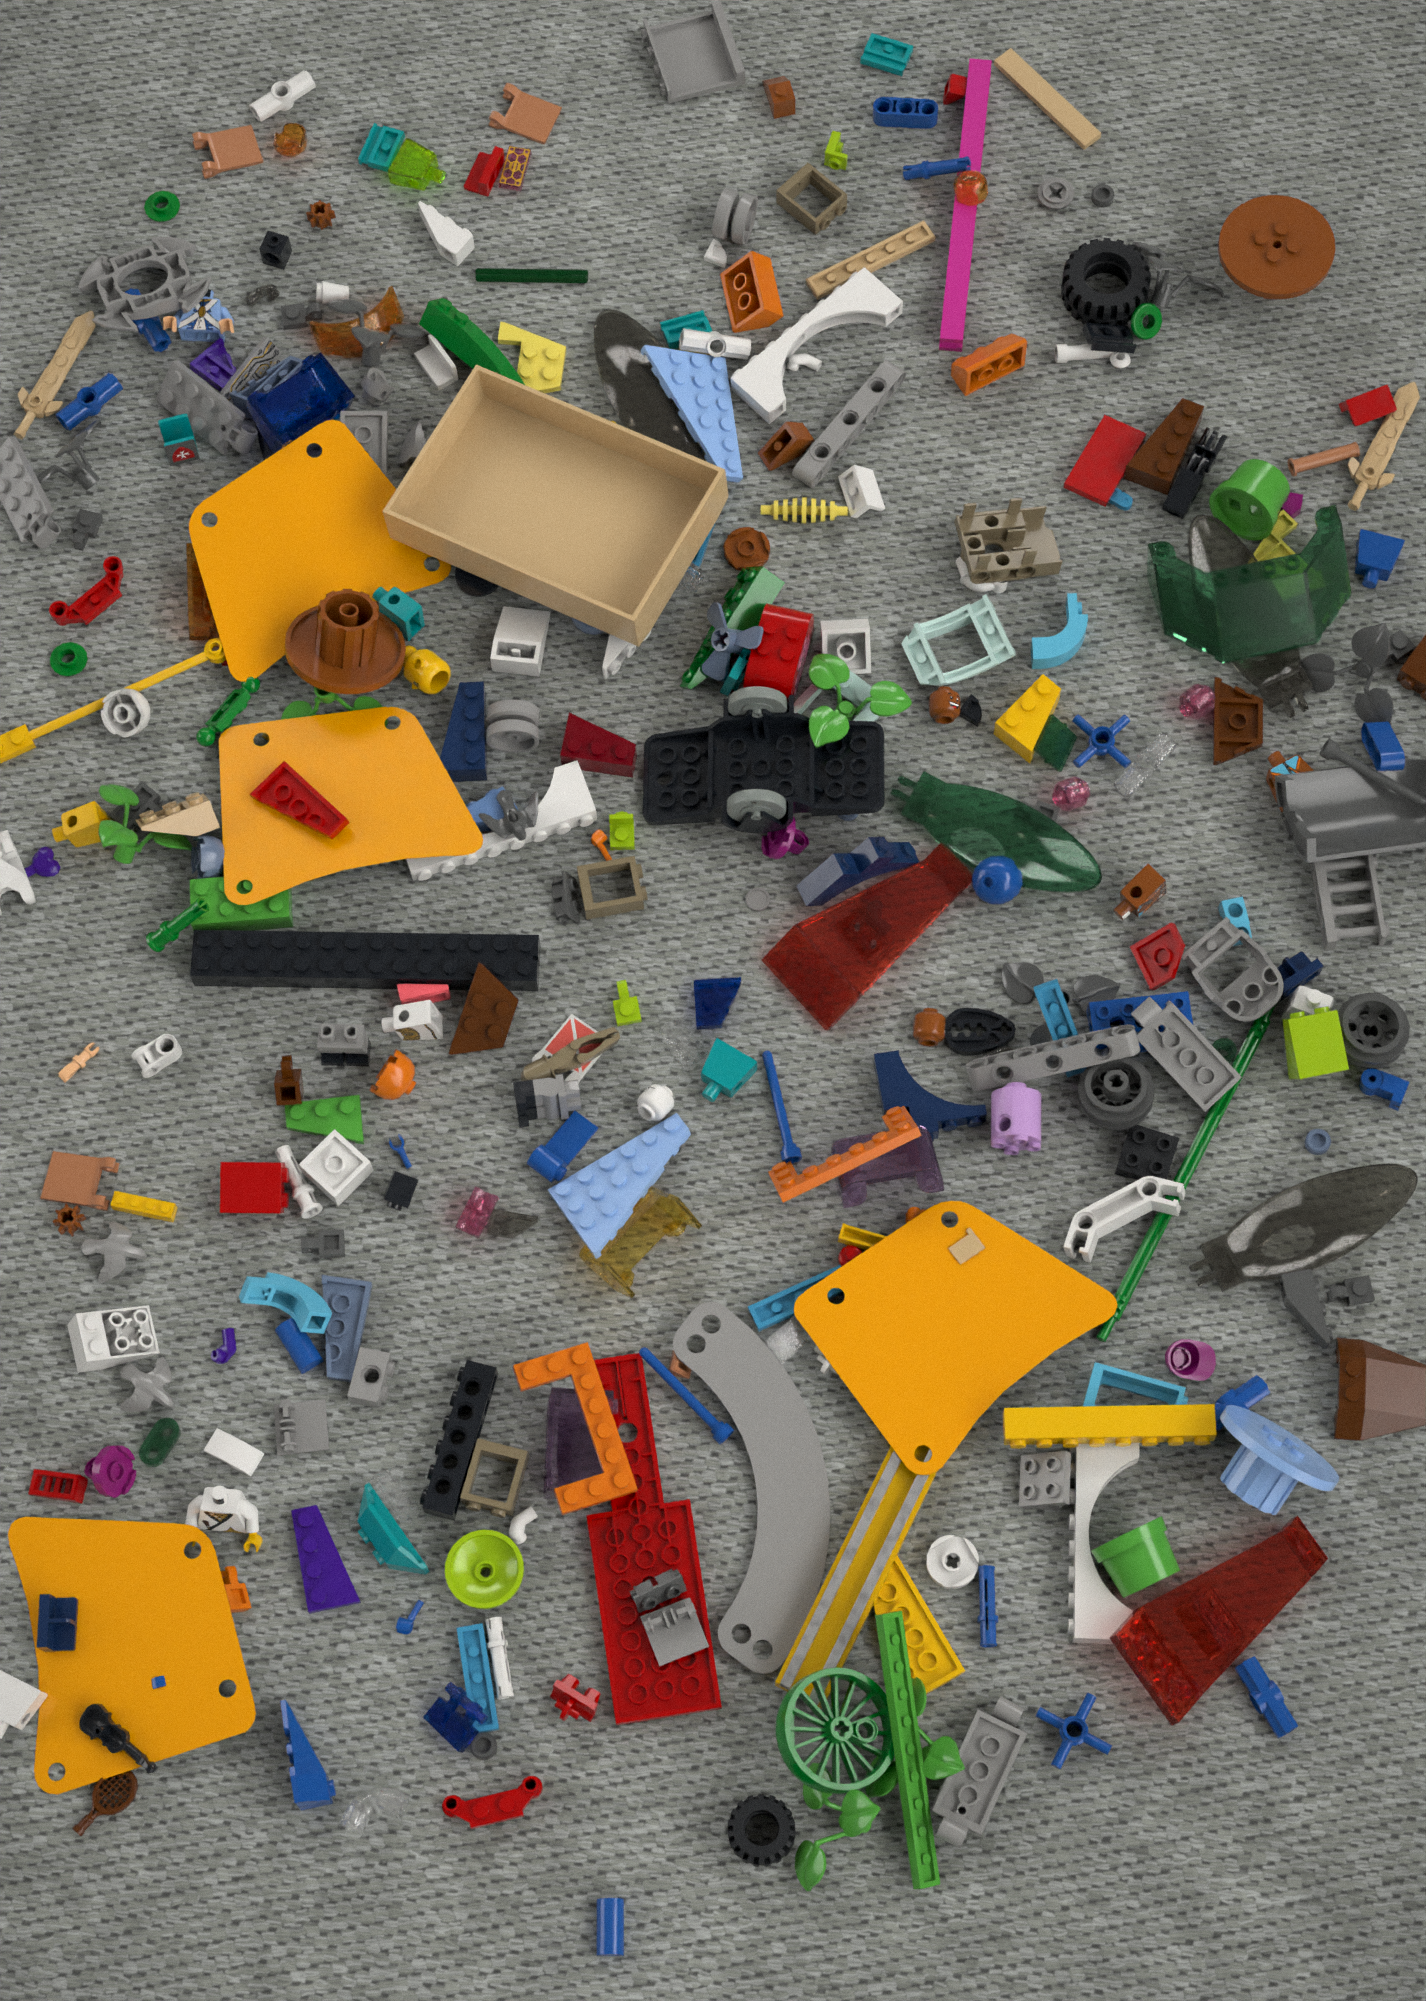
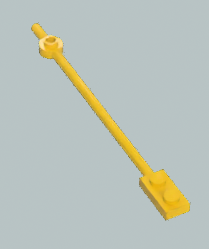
[0,638,226,763]

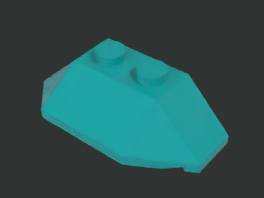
[357,1483,430,1575]

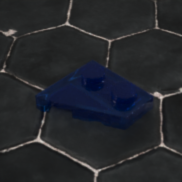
[693,977,741,1030]

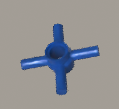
[1072,714,1131,768]
[1035,1693,1112,1769]

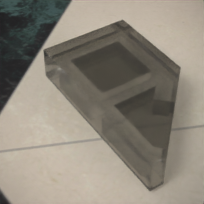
[487,1209,539,1239]

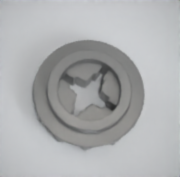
[1038,177,1074,211]

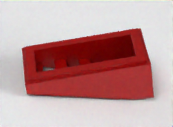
[28,1469,88,1504]

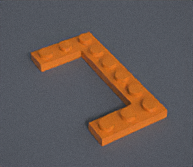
[768,1106,922,1203]
[513,1342,638,1515]

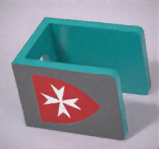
[158,413,200,466]

